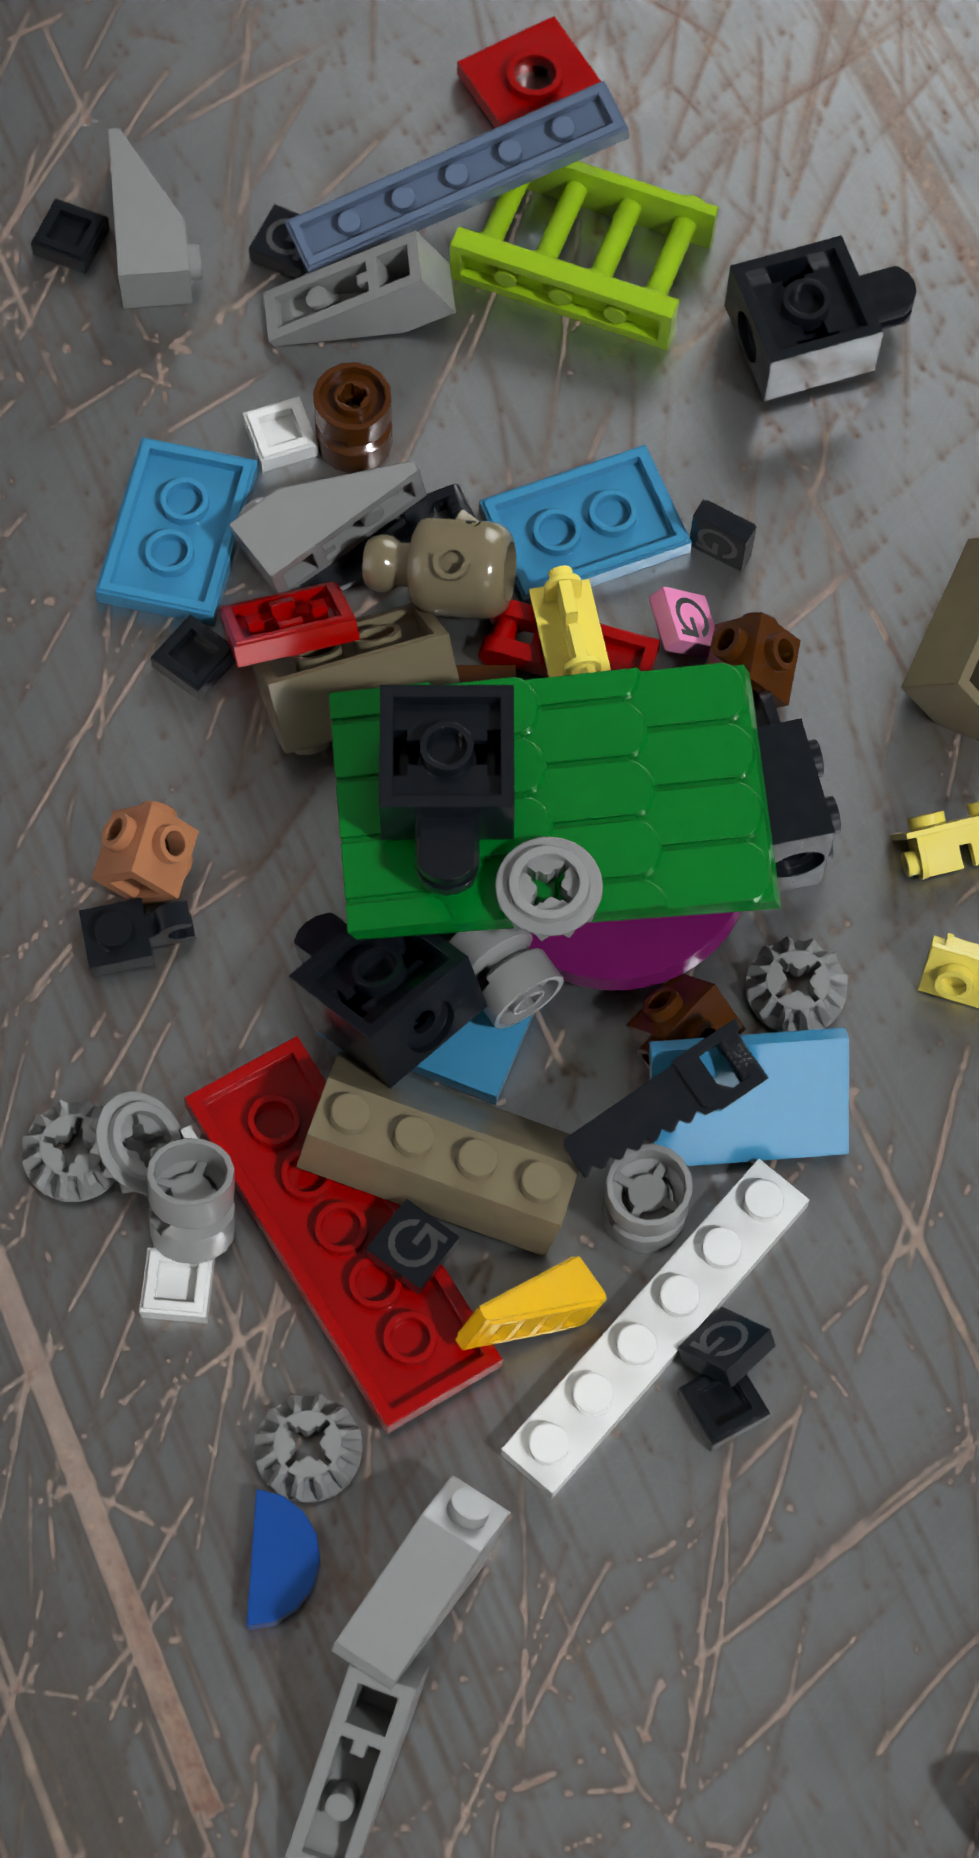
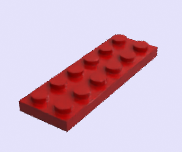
[184,1036,503,1434]

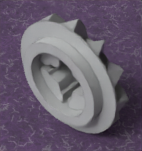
[496,837,603,941]
[745,935,848,1032]
[89,1092,183,1197]
[22,1099,127,1202]
[254,1393,362,1503]

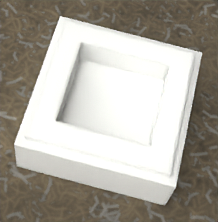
[243,396,319,473]
[139,1248,215,1324]

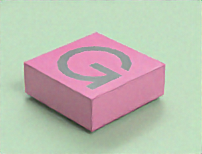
[649,586,714,659]

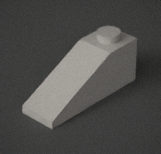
[108,128,203,309]
[263,230,456,347]
[229,461,427,594]
[331,1475,511,1690]
[285,1658,430,1858]

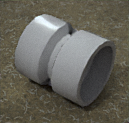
[449,928,564,1029]
[147,1138,235,1264]
[602,1143,693,1253]

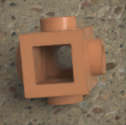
[92,801,199,905]

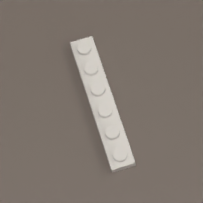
[501,1159,810,1499]

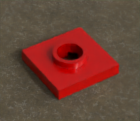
[457,16,613,128]
[219,581,360,668]

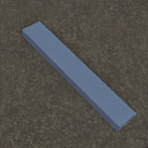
[285,81,629,274]

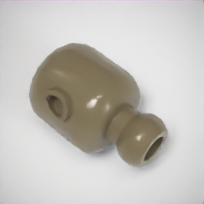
[362,510,516,619]

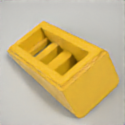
[455,1256,606,1350]

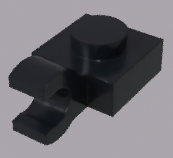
[79,898,196,978]

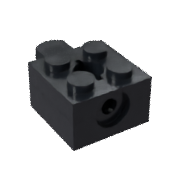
[724,235,917,401]
[379,685,515,896]
[754,690,841,892]
[288,913,487,1088]

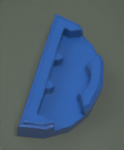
[247,1489,321,1630]

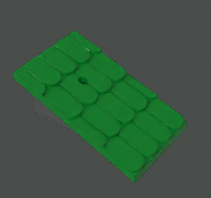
[329,663,782,940]

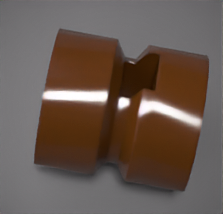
[313,362,392,473]

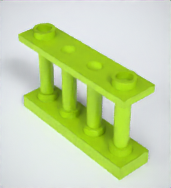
[450,161,719,351]

